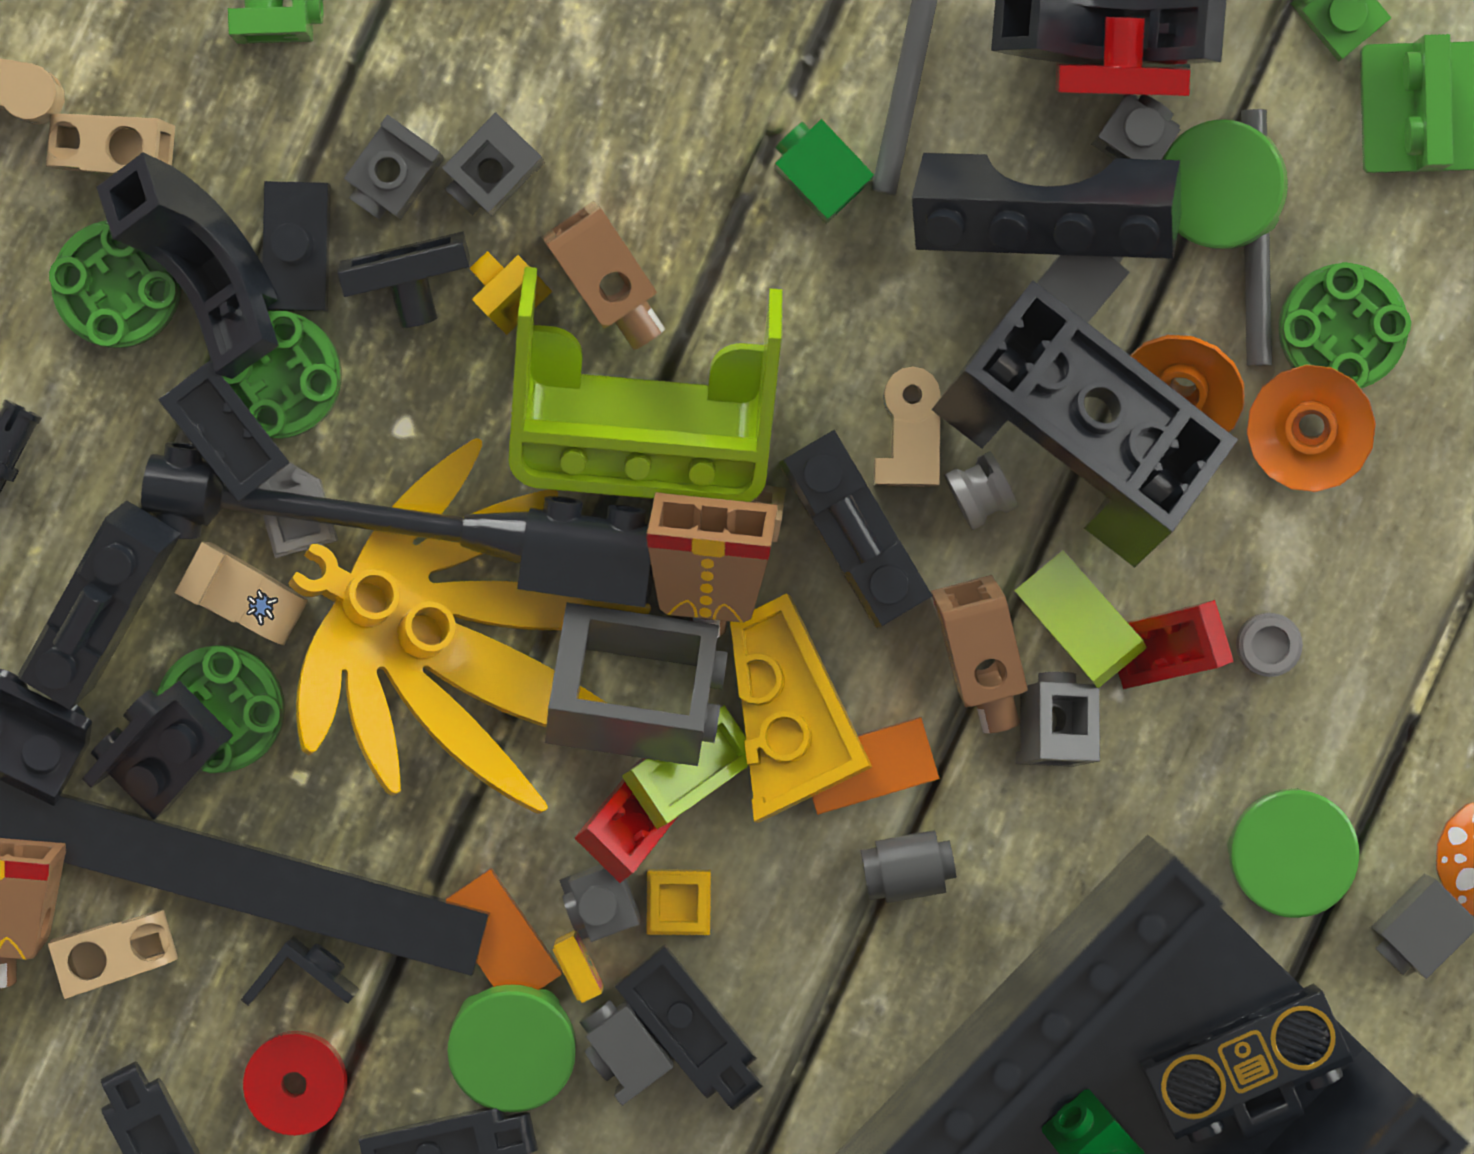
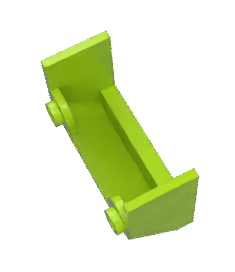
[508,267,782,502]

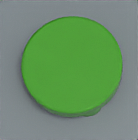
[1163,119,1288,249]
[49,220,182,348]
[1278,262,1411,388]
[211,311,342,438]
[157,645,285,773]
[1227,788,1359,918]
[447,985,576,1112]

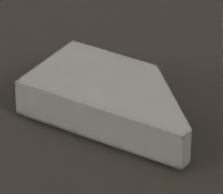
[259,462,338,558]

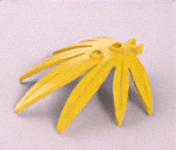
[288,438,651,814]

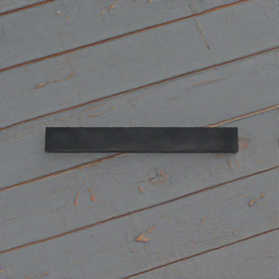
[0,780,490,976]

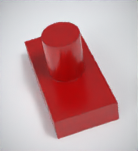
[1055,17,1191,96]
[1118,600,1234,690]
[574,758,678,883]

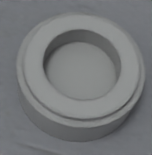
[1236,613,1303,677]

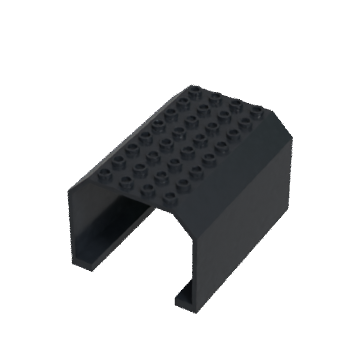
[835,834,1471,1154]

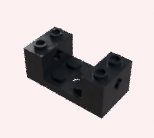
[931,281,1238,568]

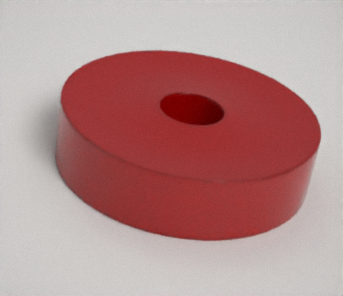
[243,1031,347,1136]

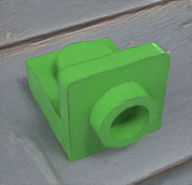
[228,0,324,44]
[1290,0,1391,62]

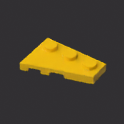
[730,593,872,823]

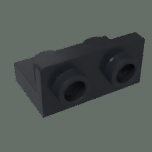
[0,669,92,806]
[82,681,233,820]

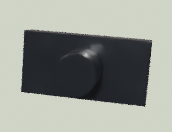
[262,181,331,312]
[338,231,470,328]
[158,360,290,503]

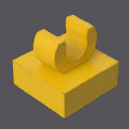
[469,251,553,335]

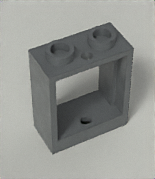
[545,602,728,766]

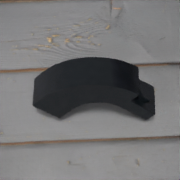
[991,0,1227,68]
[96,152,279,379]

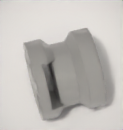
[944,451,1018,530]

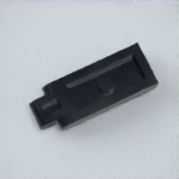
[615,944,763,1110]
[101,1061,200,1154]
[358,1107,538,1154]

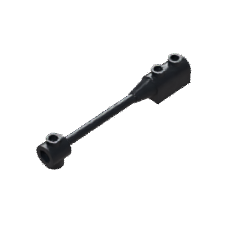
[141,442,653,607]

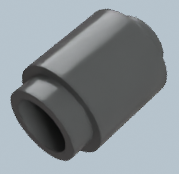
[861,830,957,904]

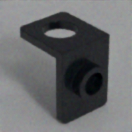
[241,936,360,1006]

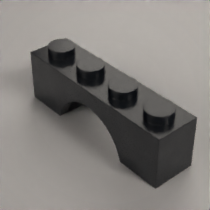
[912,153,1182,259]

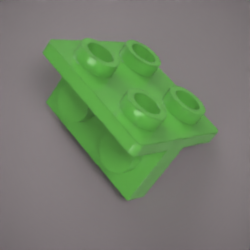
[1360,34,1474,173]

